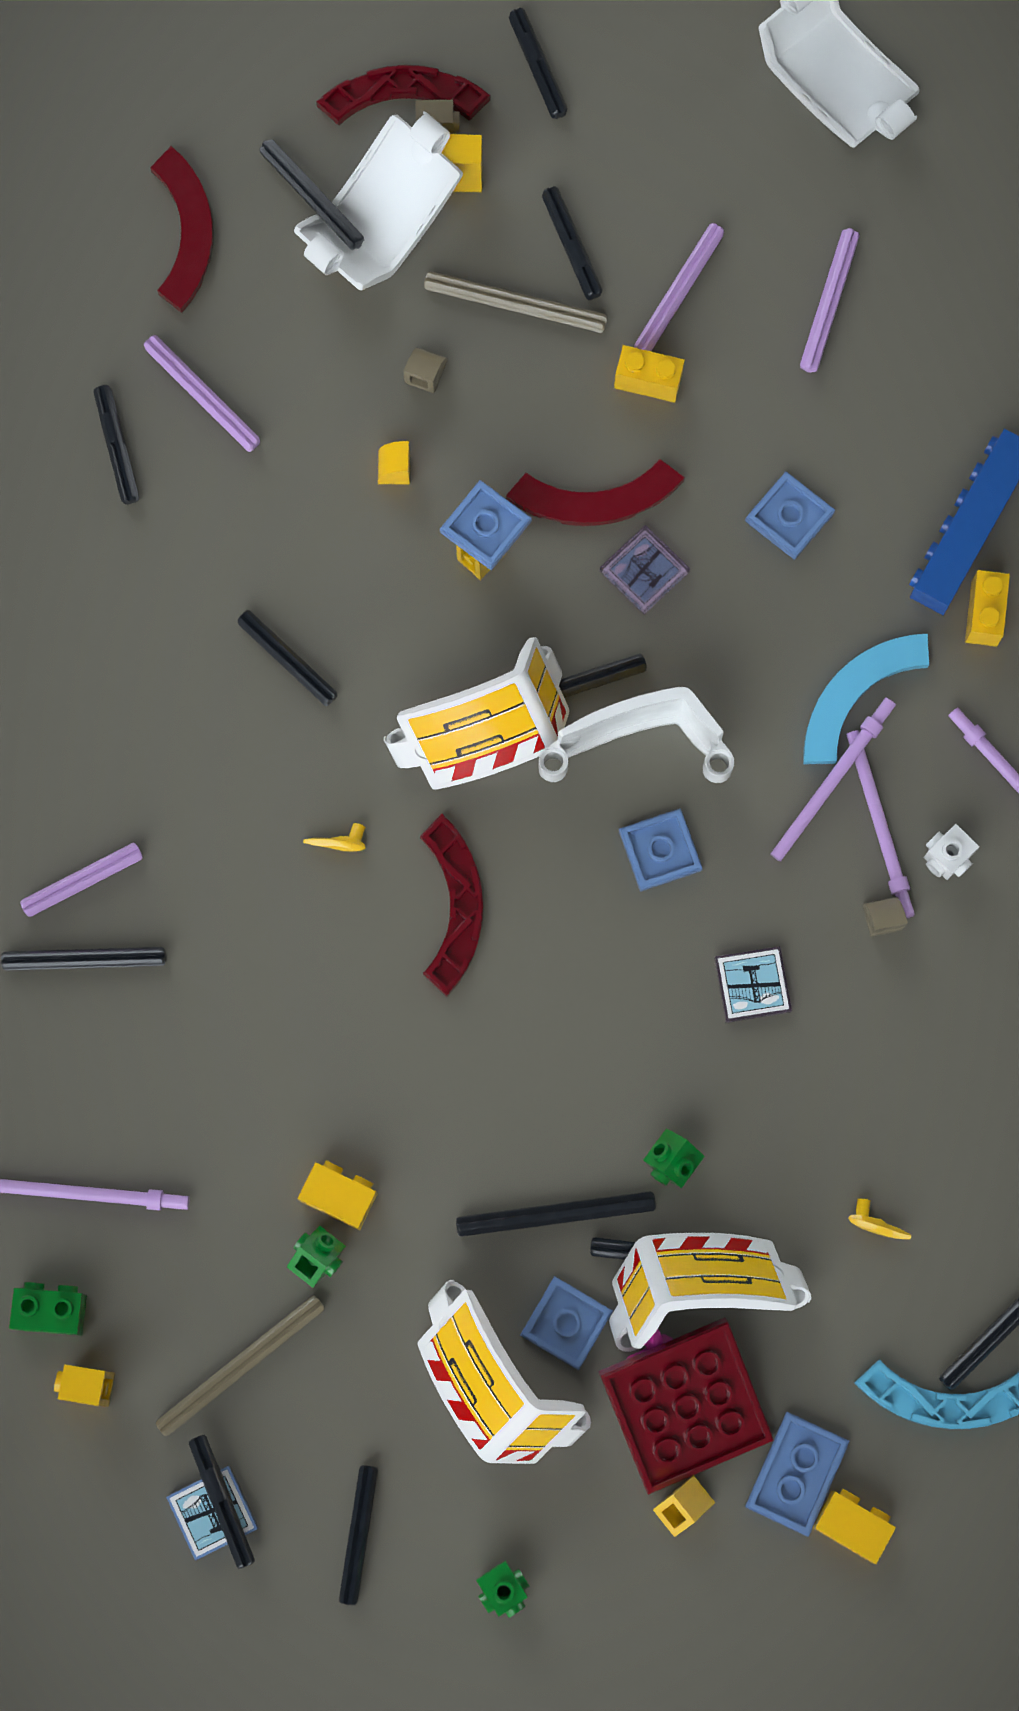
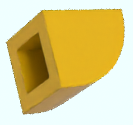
[378,441,410,484]
[653,1475,715,1537]

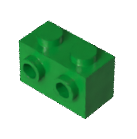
[9,1282,87,1336]

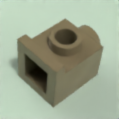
[416,100,460,134]

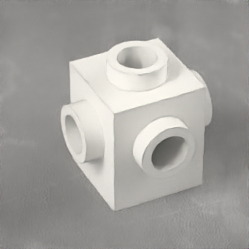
[923,824,979,880]

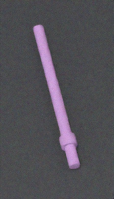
[770,698,896,862]
[948,707,1019,793]
[847,730,915,918]
[0,1179,190,1211]

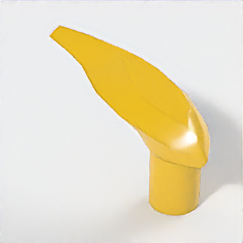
[303,823,366,852]
[848,1198,912,1239]

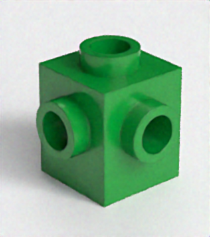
[643,1128,705,1189]
[287,1225,346,1288]
[476,1559,530,1618]

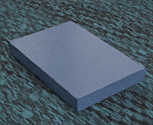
[745,1412,850,1537]

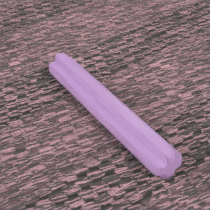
[20,843,143,917]

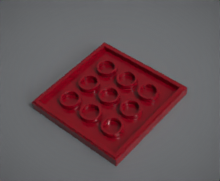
[598,1317,774,1495]

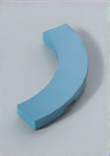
[803,634,929,764]
[854,1360,1019,1429]

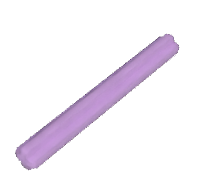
[634,223,724,351]
[800,228,860,373]
[144,335,260,452]

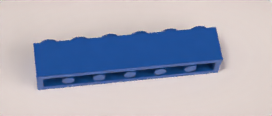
[909,429,1019,616]

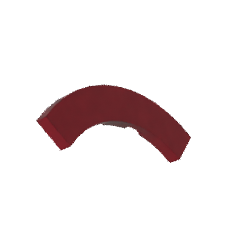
[316,65,491,125]
[150,146,213,313]
[506,459,685,526]
[420,813,483,997]

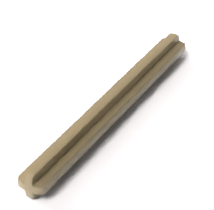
[424,271,607,333]
[156,1295,325,1436]

